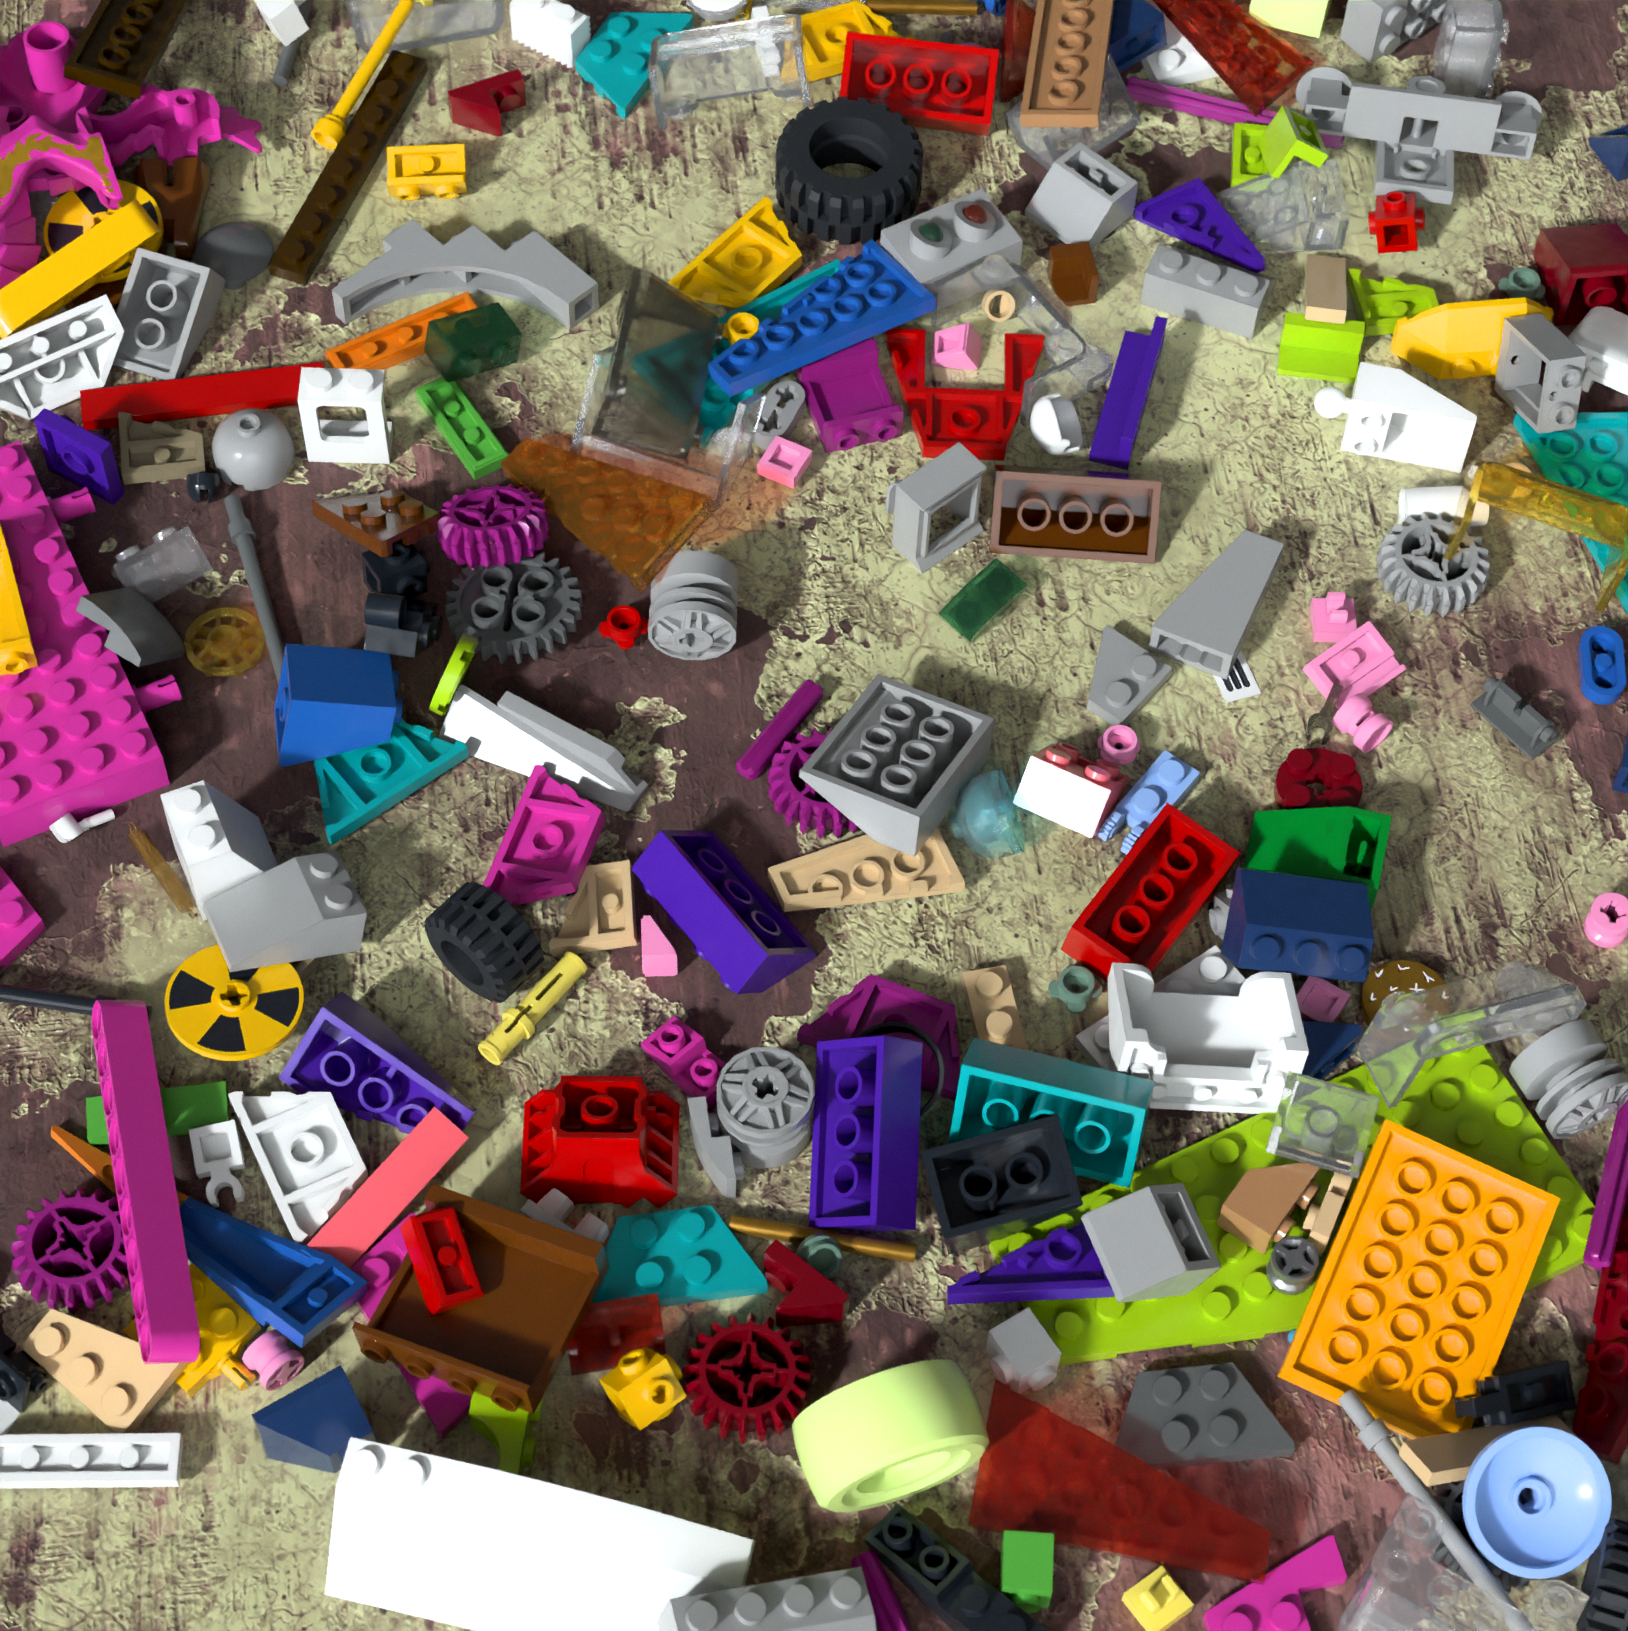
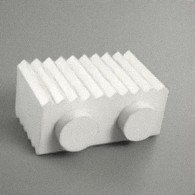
[509,0,591,68]

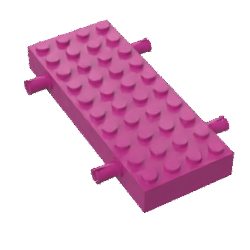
[0,441,182,847]

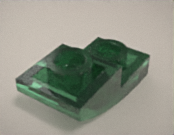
[938,558,1028,644]

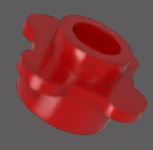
[599,605,648,650]

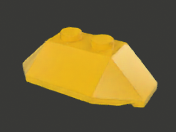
[1390,297,1554,380]

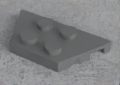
[1108,1362,1295,1476]

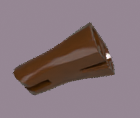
[134,157,212,260]

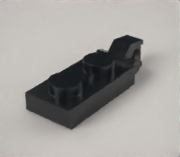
[1453,1360,1576,1426]

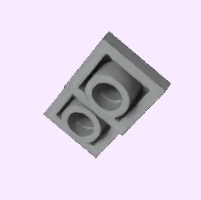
[687,1096,744,1199]

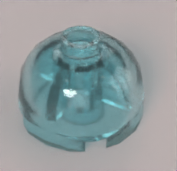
[949,769,1025,859]

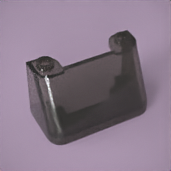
[591,266,724,461]

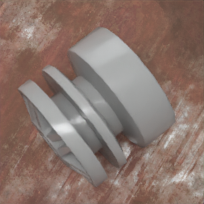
[648,550,739,661]
[1509,1019,1628,1139]
[716,1046,814,1169]

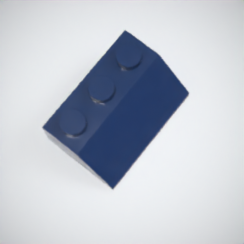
[1221,867,1374,982]

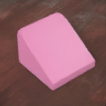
[930,322,982,370]
[641,915,678,977]

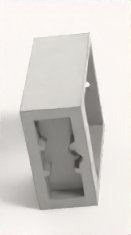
[1494,313,1587,434]

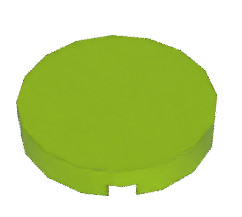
[428,632,479,716]

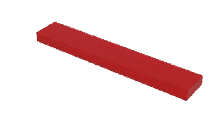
[80,362,324,431]

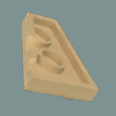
[20,1308,188,1433]

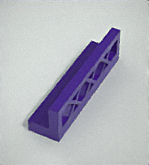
[1089,316,1168,470]

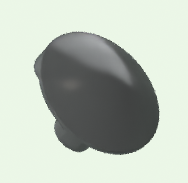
[194,222,273,290]

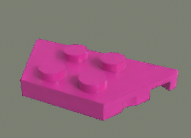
[483,765,605,906]

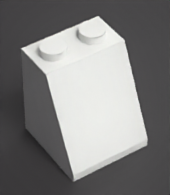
[160,780,278,921]

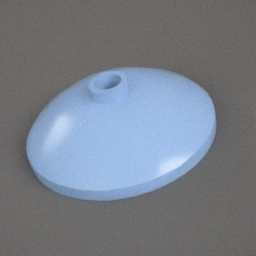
[1462,1425,1612,1579]

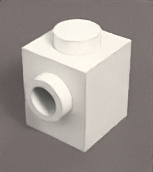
[986,1307,1061,1395]

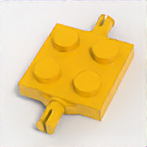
[123,1263,262,1398]

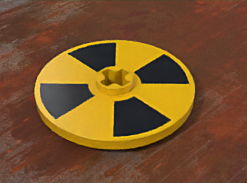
[44,180,164,283]
[164,945,304,1061]

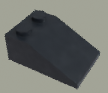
[920,1114,1083,1255]

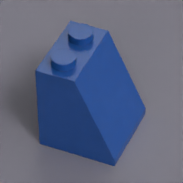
[274,643,402,766]

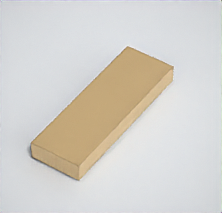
[1305,254,1347,324]

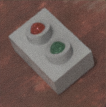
[880,188,1023,307]

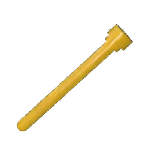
[311,0,414,150]

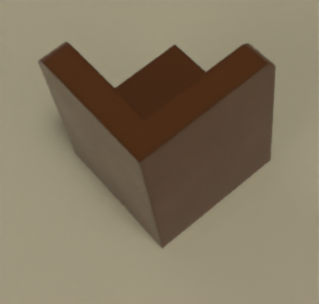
[1047,242,1099,308]

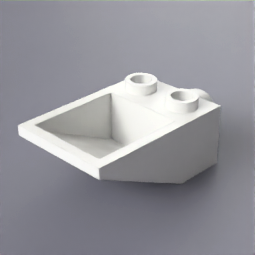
[1314,362,1477,473]

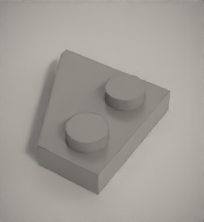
[1087,625,1173,726]

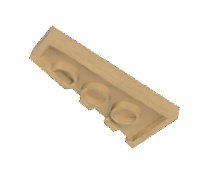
[768,827,965,912]

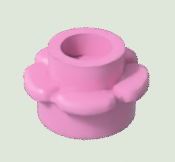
[1098,725,1140,765]

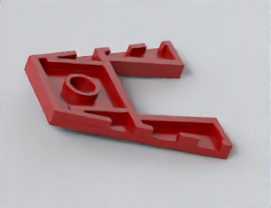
[885,328,1044,461]

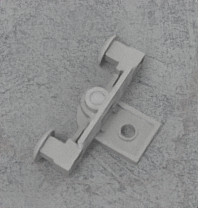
[1296,66,1542,205]

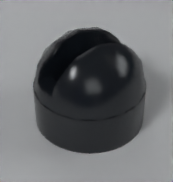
[186,473,220,503]

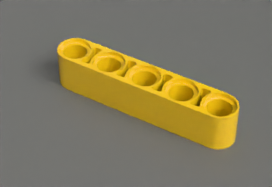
[0,200,163,339]

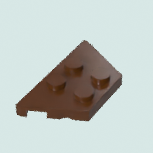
[311,490,440,558]

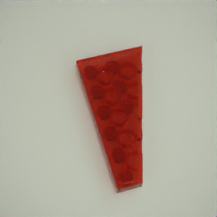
[1152,0,1314,117]
[968,1379,1272,1585]

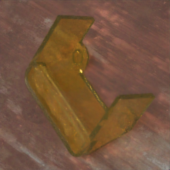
[1443,460,1628,613]

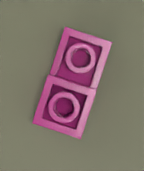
[641,1016,726,1110]

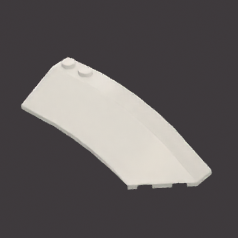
[325,1437,755,1631]

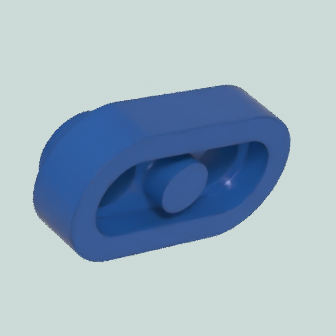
[1577,626,1626,705]

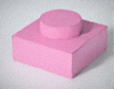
[757,435,812,489]
[1296,976,1351,1023]

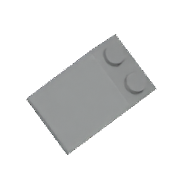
[112,247,226,381]
[203,851,367,972]

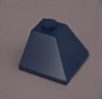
[252,1365,376,1474]

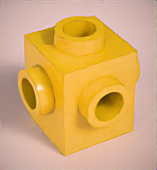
[599,1346,687,1431]

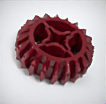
[682,1312,813,1444]

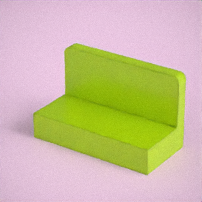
[1258,105,1329,179]
[1277,312,1365,384]

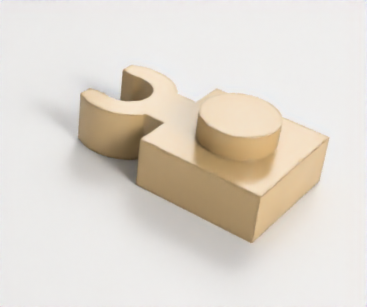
[1302,1167,1354,1257]

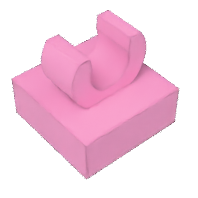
[1310,592,1357,642]

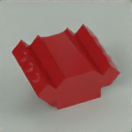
[520,1075,680,1209]

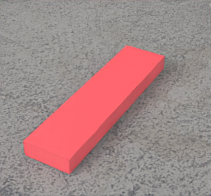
[307,1106,469,1268]

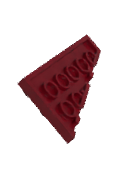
[1572,1194,1628,1465]

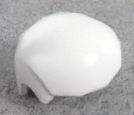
[1030,393,1083,455]

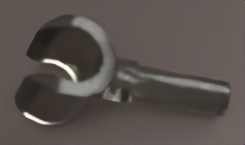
[1305,683,1343,745]

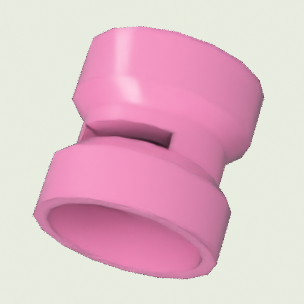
[1332,693,1393,753]

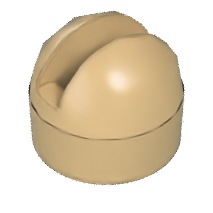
[981,288,1015,322]

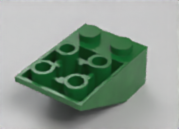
[1243,806,1392,913]

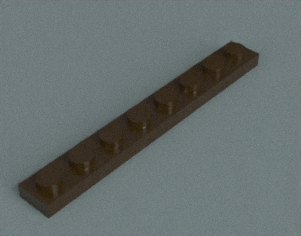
[268,50,428,285]

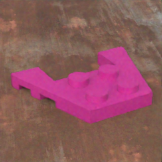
[1203,1535,1347,1631]

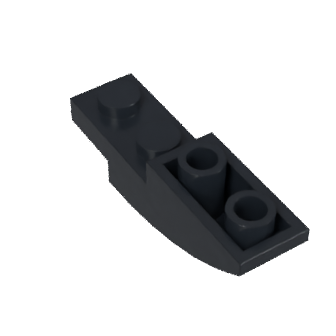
[864,1503,1048,1631]

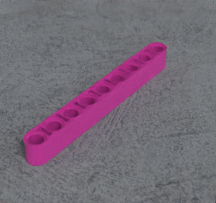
[92,1000,200,1364]

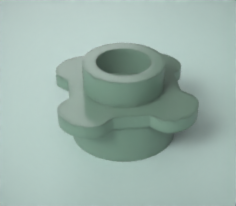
[1498,267,1546,300]
[1048,964,1102,1014]

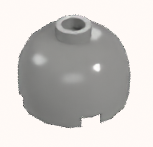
[212,408,296,491]

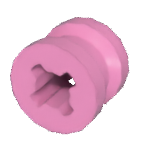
[1583,892,1628,948]
[242,1329,305,1391]

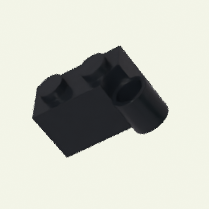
[364,590,443,658]

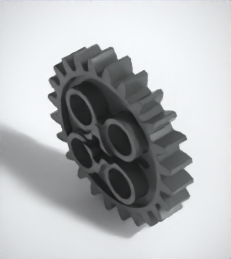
[445,552,583,664]

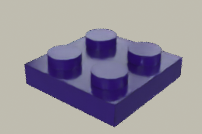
[34,408,124,505]

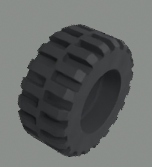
[775,97,924,245]

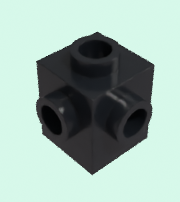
[361,539,431,599]

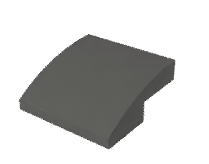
[76,587,187,667]

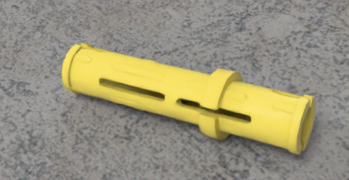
[478,951,587,1065]

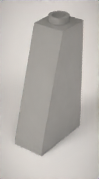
[1148,530,1284,680]

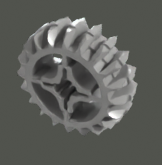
[1376,512,1490,618]

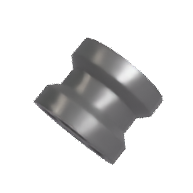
[1266,1236,1319,1295]

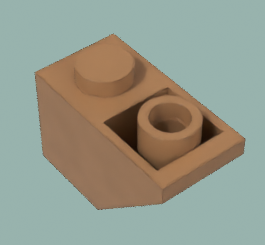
[1217,1161,1321,1255]

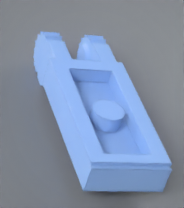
[1098,750,1200,855]

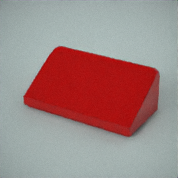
[401,1205,484,1316]

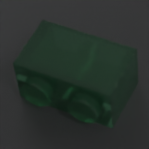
[424,302,522,383]

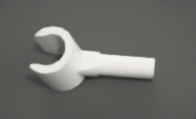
[49,809,115,843]

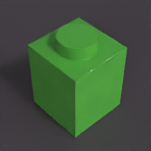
[999,1530,1054,1613]

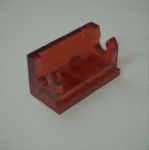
[567,1293,666,1376]

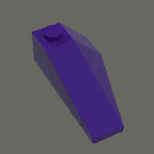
[278,992,477,1134]

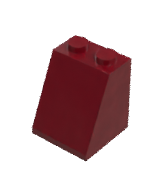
[1533,223,1628,326]

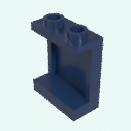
[1105,0,1167,79]

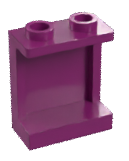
[796,337,904,453]

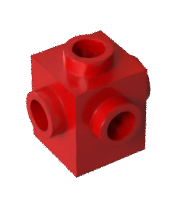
[1368,191,1426,254]

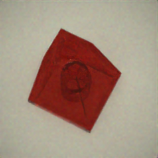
[1000,0,1036,103]

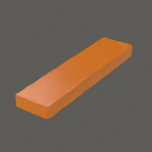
[325,291,487,370]

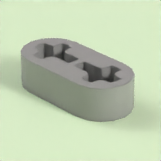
[752,380,805,449]

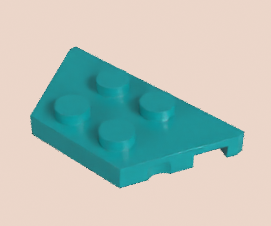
[575,12,693,119]
[314,718,469,845]
[586,1205,768,1317]

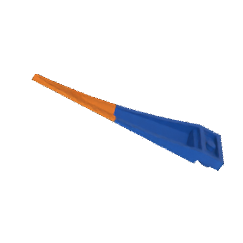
[51,1125,368,1348]

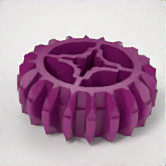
[436,483,549,569]
[768,727,858,839]
[11,1186,129,1315]

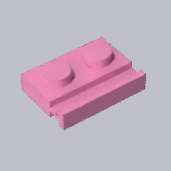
[1302,620,1407,713]

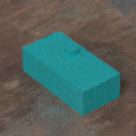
[948,1037,1155,1188]

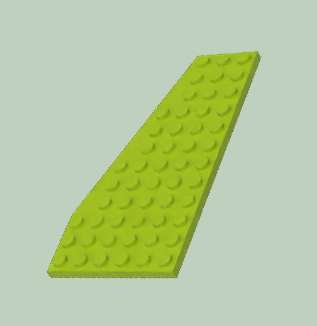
[988,1018,1618,1366]

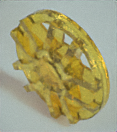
[184,607,266,678]

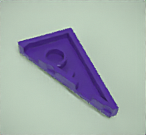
[1134,178,1265,274]
[946,1223,1115,1304]

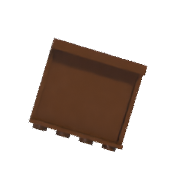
[352,1184,610,1414]

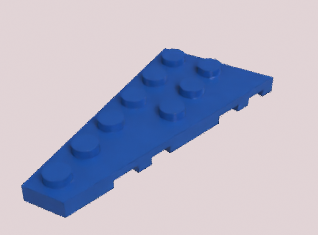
[708,239,936,397]

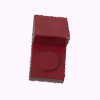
[447,69,526,137]
[763,1239,850,1327]

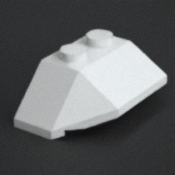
[0,294,124,420]

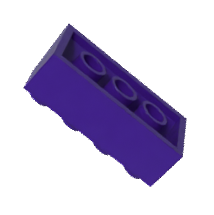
[631,830,818,994]
[809,1035,923,1232]

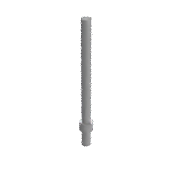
[1337,1389,1535,1631]

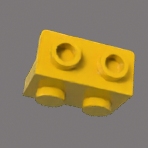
[387,144,467,201]

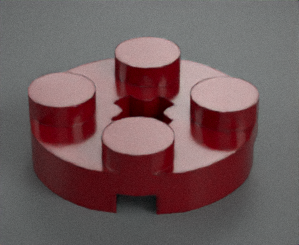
[1274,748,1363,810]

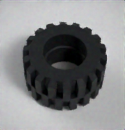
[424,881,545,1003]
[1576,1518,1628,1631]

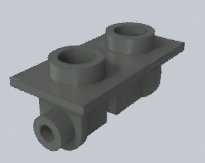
[1470,676,1562,761]

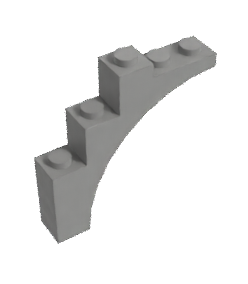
[332,219,599,330]

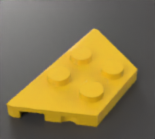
[781,0,916,90]
[668,196,802,308]

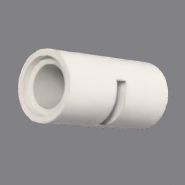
[1398,485,1489,527]

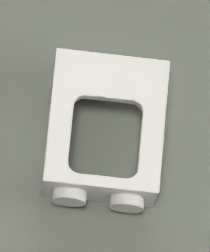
[298,367,393,464]

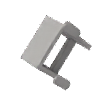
[886,442,987,574]

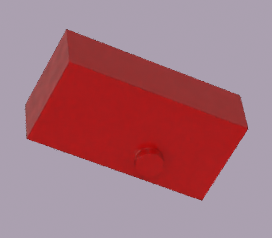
[839,31,999,136]
[1061,803,1240,982]

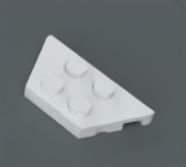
[228,1091,368,1246]

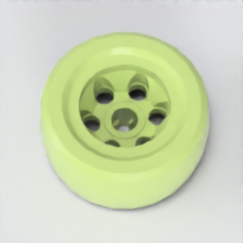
[792,1359,989,1512]

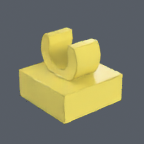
[1122,1565,1194,1631]

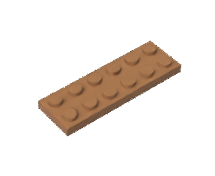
[1020,0,1115,128]

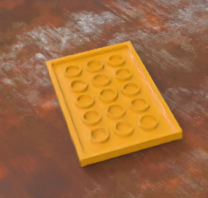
[1277,1119,1561,1439]

